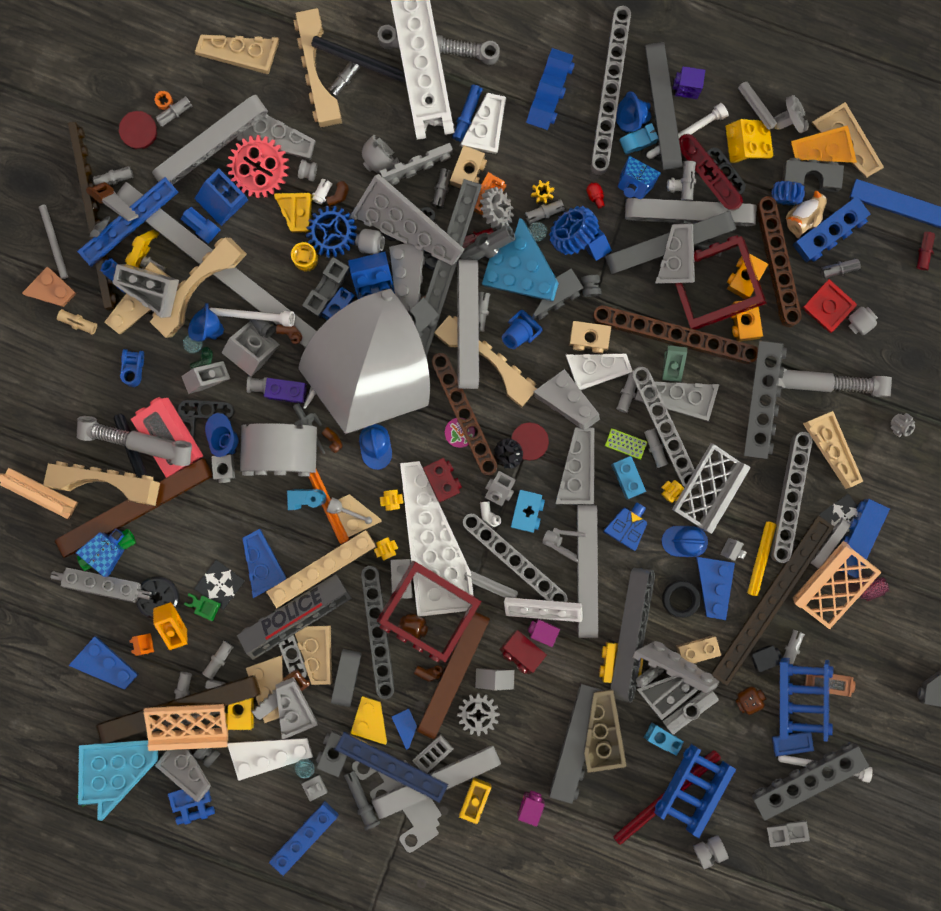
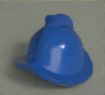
[616,91,652,132]
[188,303,224,342]

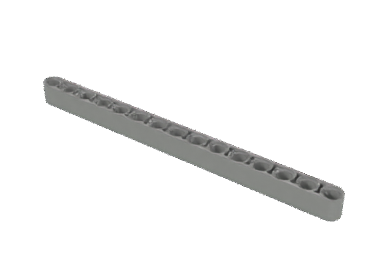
[116,182,317,348]

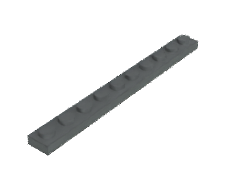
[420,179,482,357]

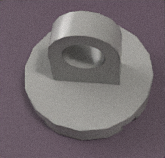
[774,95,809,133]

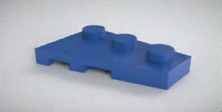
[243,529,287,598]
[696,557,735,620]
[69,636,139,690]

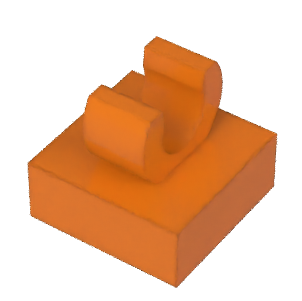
[129,633,154,656]

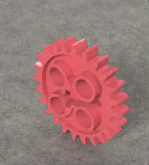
[227,135,290,198]

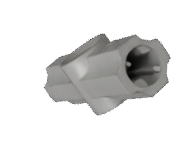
[662,691,719,735]

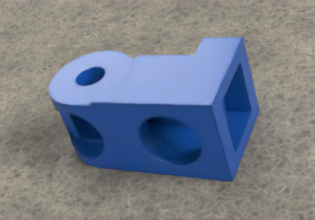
[322,287,355,321]

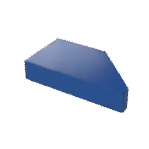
[392,708,417,750]

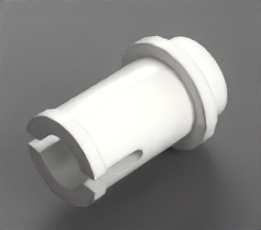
[667,178,682,193]
[312,179,332,205]

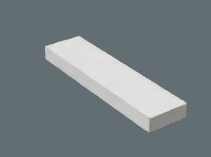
[504,597,583,622]

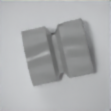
[693,835,729,869]

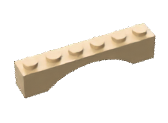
[293,8,342,128]
[150,238,247,338]
[434,315,537,408]
[43,461,160,506]
[267,530,377,608]

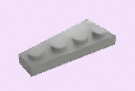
[237,114,316,160]
[555,427,594,505]
[633,641,719,693]

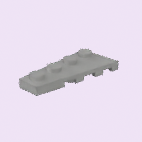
[380,143,453,186]
[389,243,425,320]
[635,382,719,422]

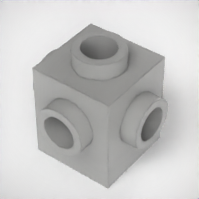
[485,471,516,506]

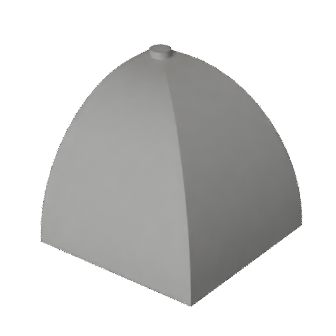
[298,289,430,434]

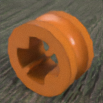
[155,91,173,110]

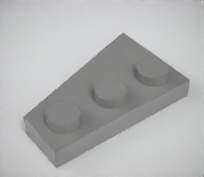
[656,223,695,283]
[276,677,318,740]
[155,749,211,802]

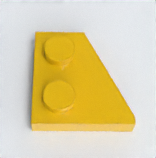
[125,229,159,268]
[351,696,387,745]

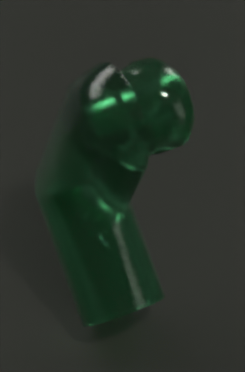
[190,347,213,369]

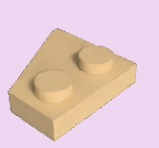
[337,494,382,537]

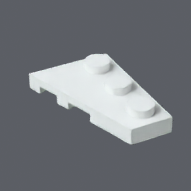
[460,93,506,154]
[565,354,632,390]

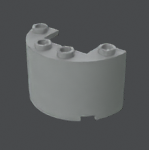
[240,424,317,476]

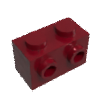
[423,458,462,503]
[499,630,547,675]

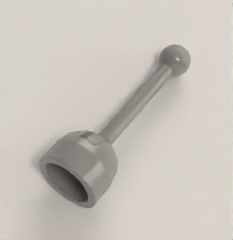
[326,497,372,524]

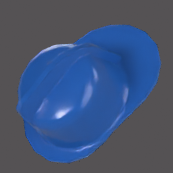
[205,413,239,457]
[359,424,392,469]
[662,526,708,557]

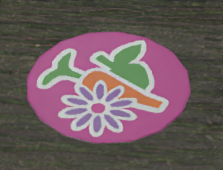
[445,418,475,448]

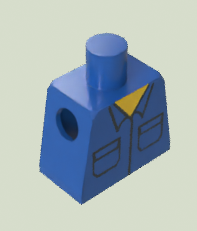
[603,502,647,551]

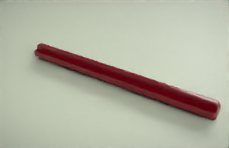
[614,750,721,845]

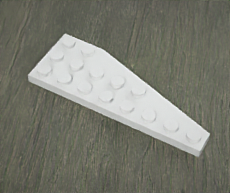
[400,461,473,616]

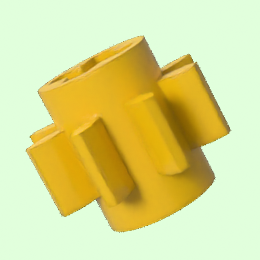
[531,180,554,205]
[661,480,684,503]
[380,490,403,511]
[374,537,398,561]

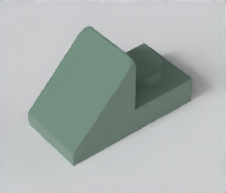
[662,346,687,382]

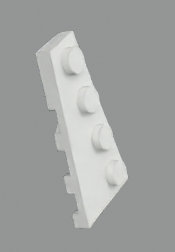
[228,738,313,781]

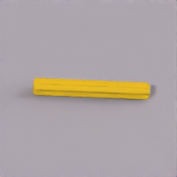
[747,521,776,596]

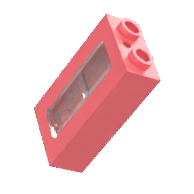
[131,397,204,478]

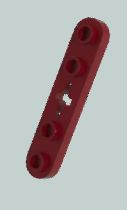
[679,134,743,211]

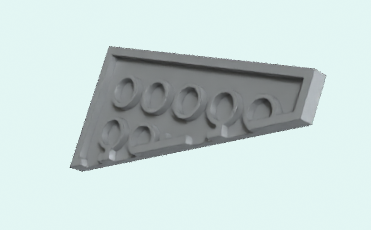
[350,174,465,265]

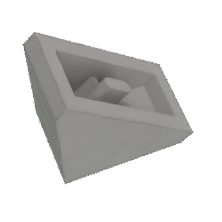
[475,668,515,690]

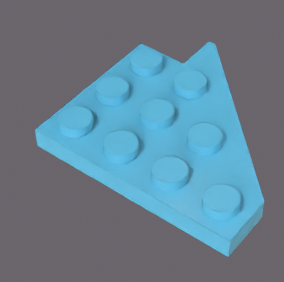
[78,740,158,821]

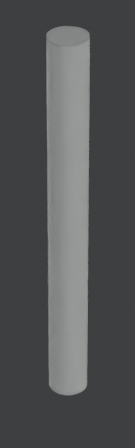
[39,205,68,279]

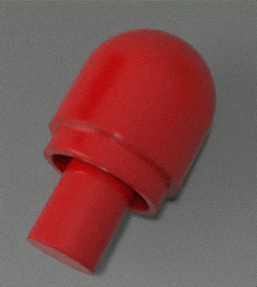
[586,182,605,209]

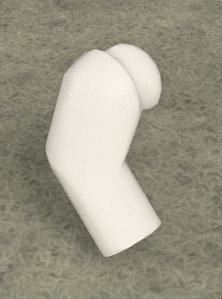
[480,502,501,527]

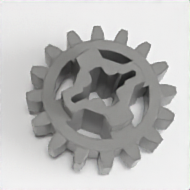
[480,187,514,230]
[458,693,500,736]

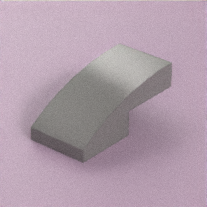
[767,820,810,847]

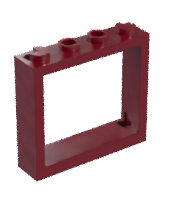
[675,235,767,330]
[377,560,482,663]

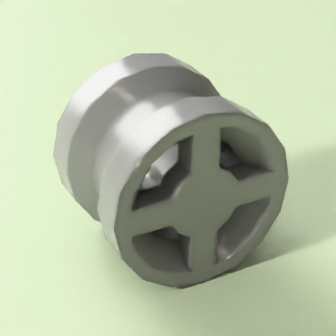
[298,160,318,182]

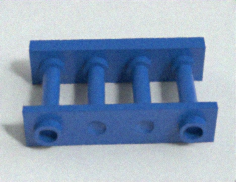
[780,658,833,742]
[654,744,736,838]

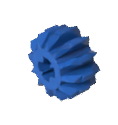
[772,181,805,205]

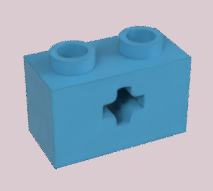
[611,456,646,500]
[511,490,545,533]

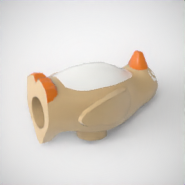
[786,191,827,238]

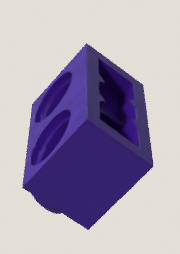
[673,66,705,99]
[264,378,307,404]

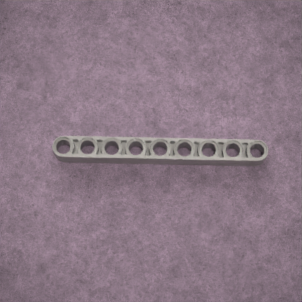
[591,6,631,175]

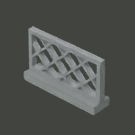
[672,443,750,534]

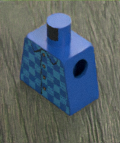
[618,156,661,199]
[76,528,125,577]

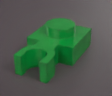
[184,593,221,621]

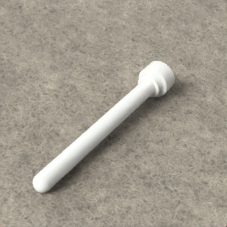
[646,103,729,159]
[210,308,295,327]
[778,755,872,783]

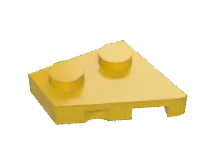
[274,193,312,232]

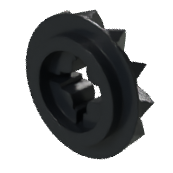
[494,438,523,469]

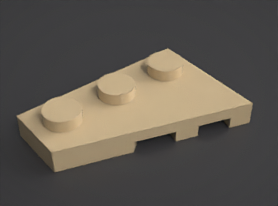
[295,626,332,685]
[246,655,283,723]

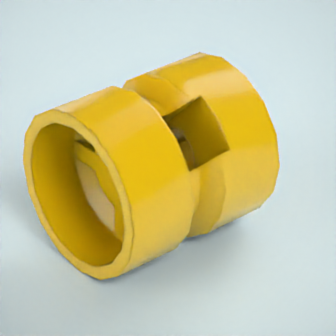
[291,242,318,271]

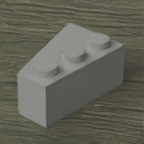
[113,264,179,318]
[534,369,600,431]
[637,676,699,721]

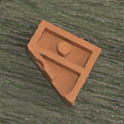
[22,266,76,307]

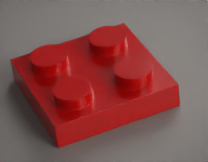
[802,279,857,333]

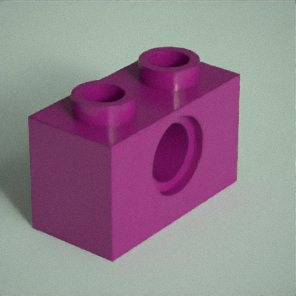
[528,618,560,647]
[517,790,545,827]

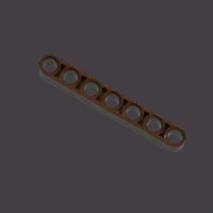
[756,196,801,327]
[432,353,497,476]
[416,612,490,740]

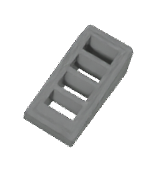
[412,734,454,773]

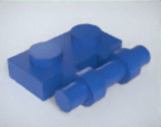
[168,789,215,825]

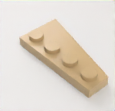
[195,35,279,74]
[811,102,884,178]
[105,262,179,334]
[803,411,863,489]

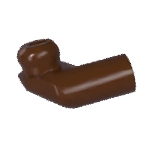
[326,181,349,207]
[276,324,302,344]

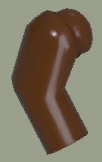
[321,427,343,453]
[414,665,443,682]

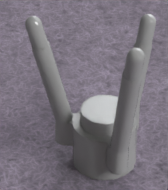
[543,528,587,562]

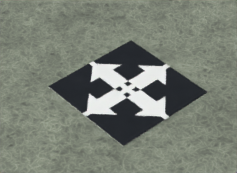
[819,494,858,544]
[194,560,245,610]

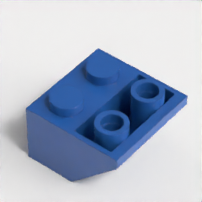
[194,168,248,226]
[348,252,395,299]

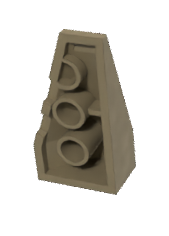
[584,689,626,773]

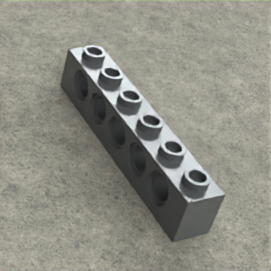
[744,340,787,459]
[751,742,869,821]

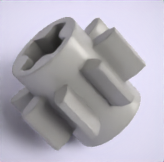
[891,413,915,437]

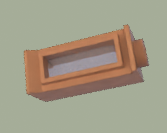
[801,674,855,697]

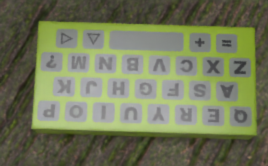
[604,428,647,460]

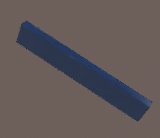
[335,731,448,803]

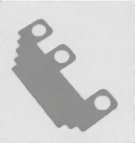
[352,760,442,853]

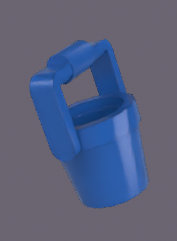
[502,310,542,349]

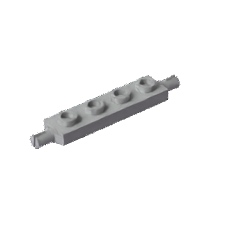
[51,567,151,603]

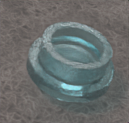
[529,222,547,241]
[183,335,203,353]
[295,759,315,778]

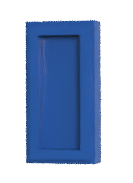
[772,732,814,757]

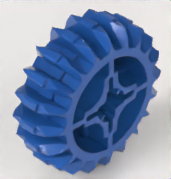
[306,206,357,258]
[549,206,599,255]

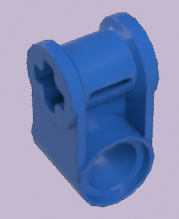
[120,349,144,387]

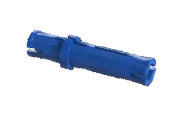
[452,85,483,142]

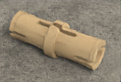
[57,309,97,335]

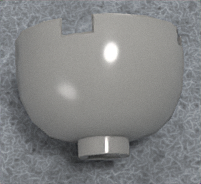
[362,135,399,173]

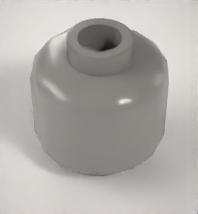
[355,229,385,254]
[848,307,878,335]

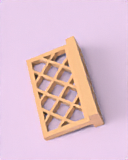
[0,468,78,519]
[793,541,881,629]
[144,704,228,751]

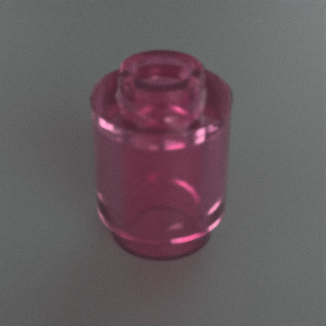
[858,577,889,601]

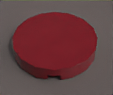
[119,111,157,149]
[511,422,549,461]

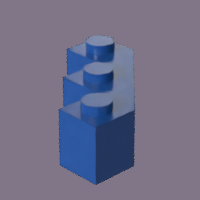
[526,48,575,130]

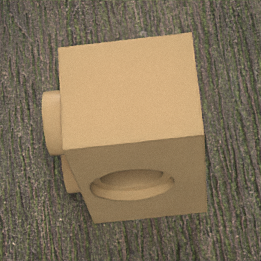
[450,145,487,189]
[569,321,611,354]
[676,635,721,663]

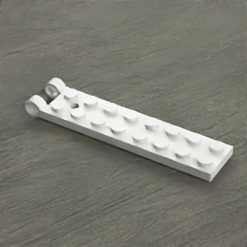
[391,0,454,140]

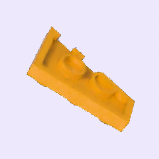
[791,125,857,163]

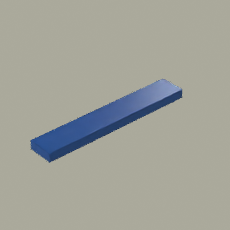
[77,177,179,267]
[849,179,941,228]

